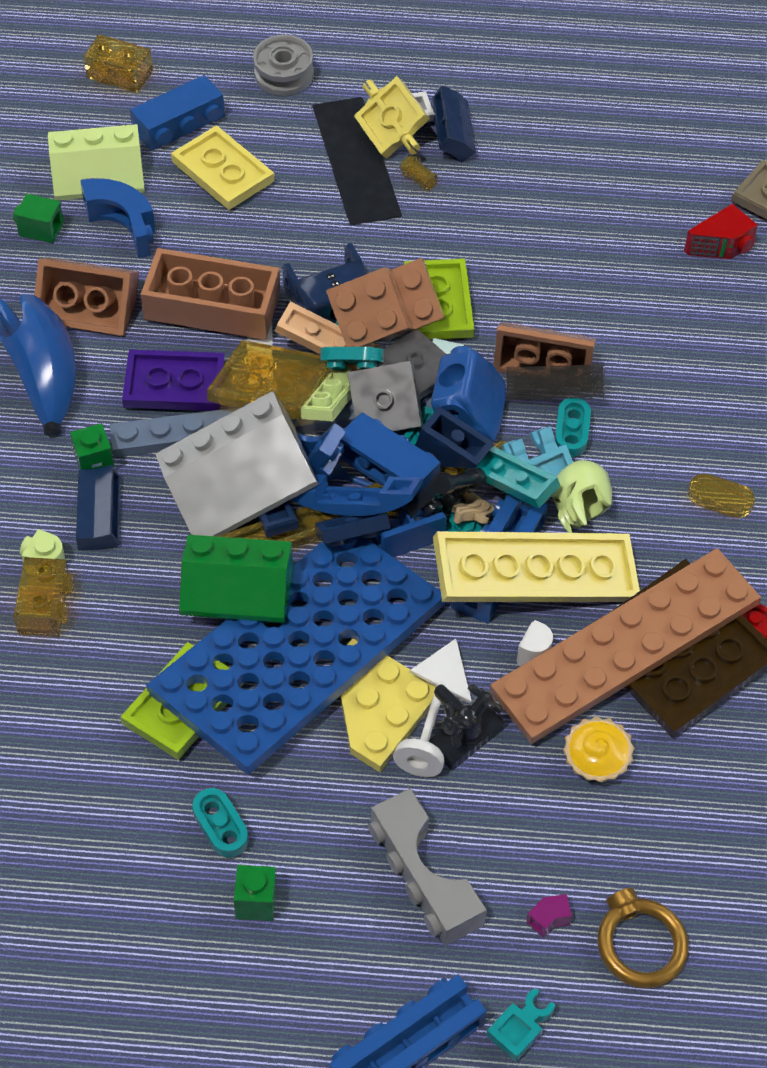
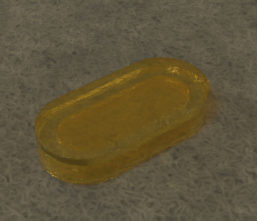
[688,474,755,518]

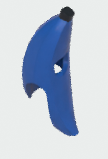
[0,294,76,436]

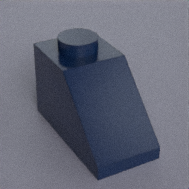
[415,406,495,468]

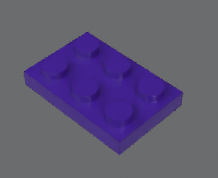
[122,349,225,411]

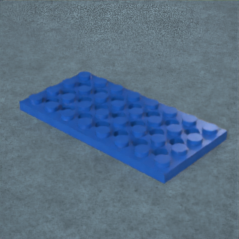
[146,536,446,775]

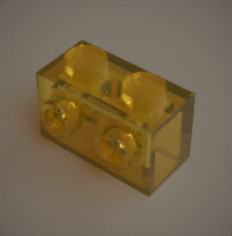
[84,34,153,93]
[13,557,74,637]

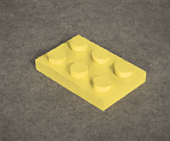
[171,125,275,210]

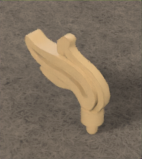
[452,492,494,524]

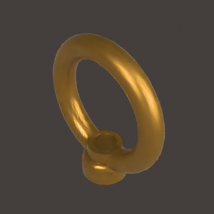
[597,887,689,988]

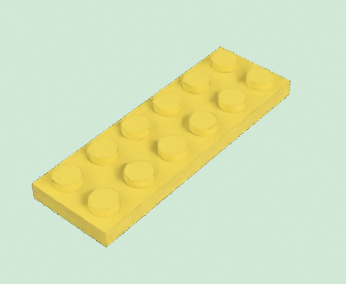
[433,531,640,602]

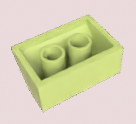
[48,124,145,200]

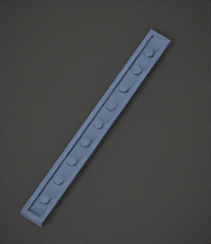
[110,391,433,458]

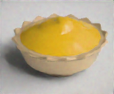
[563,716,635,782]

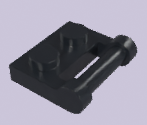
[403,468,486,518]

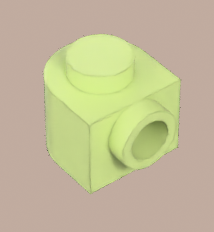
[20,529,66,577]

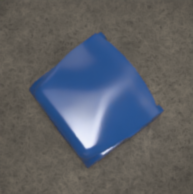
[431,346,505,442]

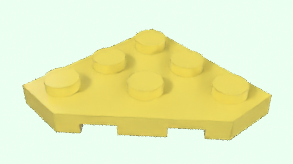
[340,638,436,772]

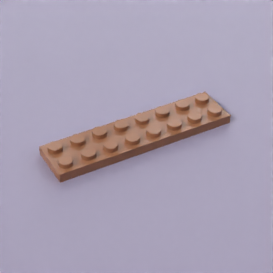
[490,548,761,745]

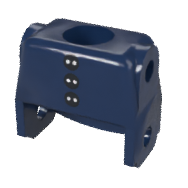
[282,243,366,323]

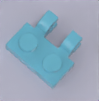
[501,426,573,476]

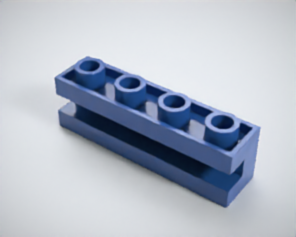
[451,494,548,624]
[329,974,487,1068]

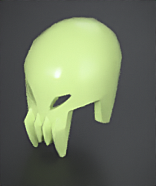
[552,460,612,533]

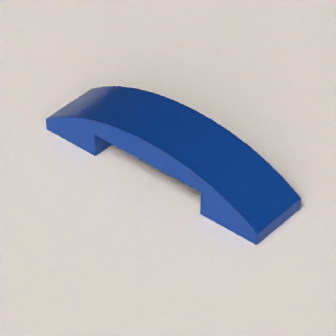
[290,474,423,516]

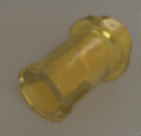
[400,155,438,191]

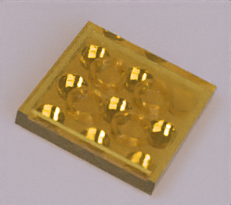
[207,340,331,420]

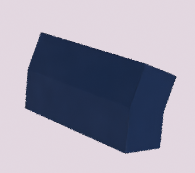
[432,85,476,162]
[76,465,121,551]

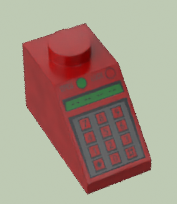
[684,203,758,259]

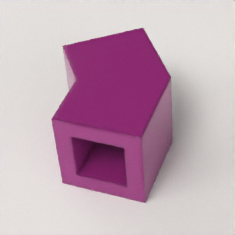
[526,894,572,938]

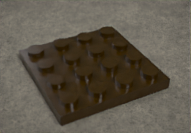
[606,559,767,738]

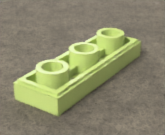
[301,366,353,421]

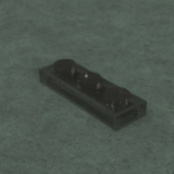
[506,364,605,400]

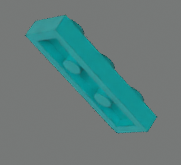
[463,446,560,509]

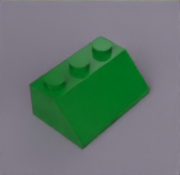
[179,534,294,623]

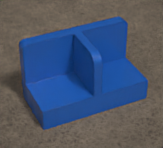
[372,504,447,557]

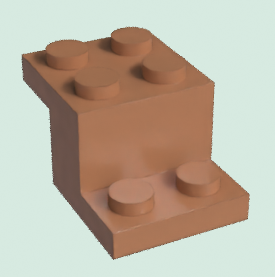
[326,258,445,347]

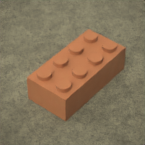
[141,248,280,340]

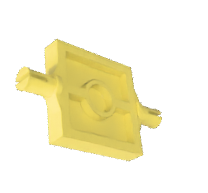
[354,76,430,158]

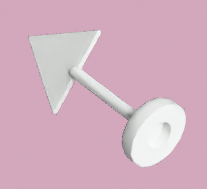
[393,639,472,777]

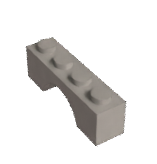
[368,788,487,946]

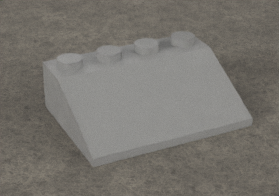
[156,391,319,537]

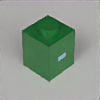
[13,193,64,244]
[70,423,114,470]
[234,865,277,921]

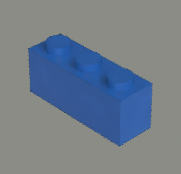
[130,75,225,151]
[340,412,441,496]

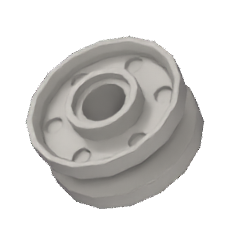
[253,34,314,96]

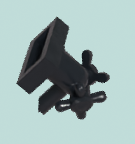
[429,684,505,771]

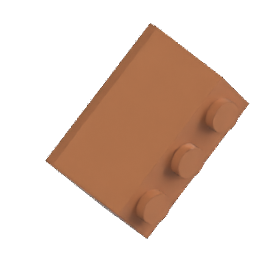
[34,257,139,336]
[494,322,596,387]

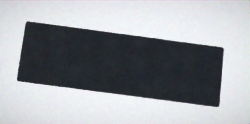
[312,97,402,225]

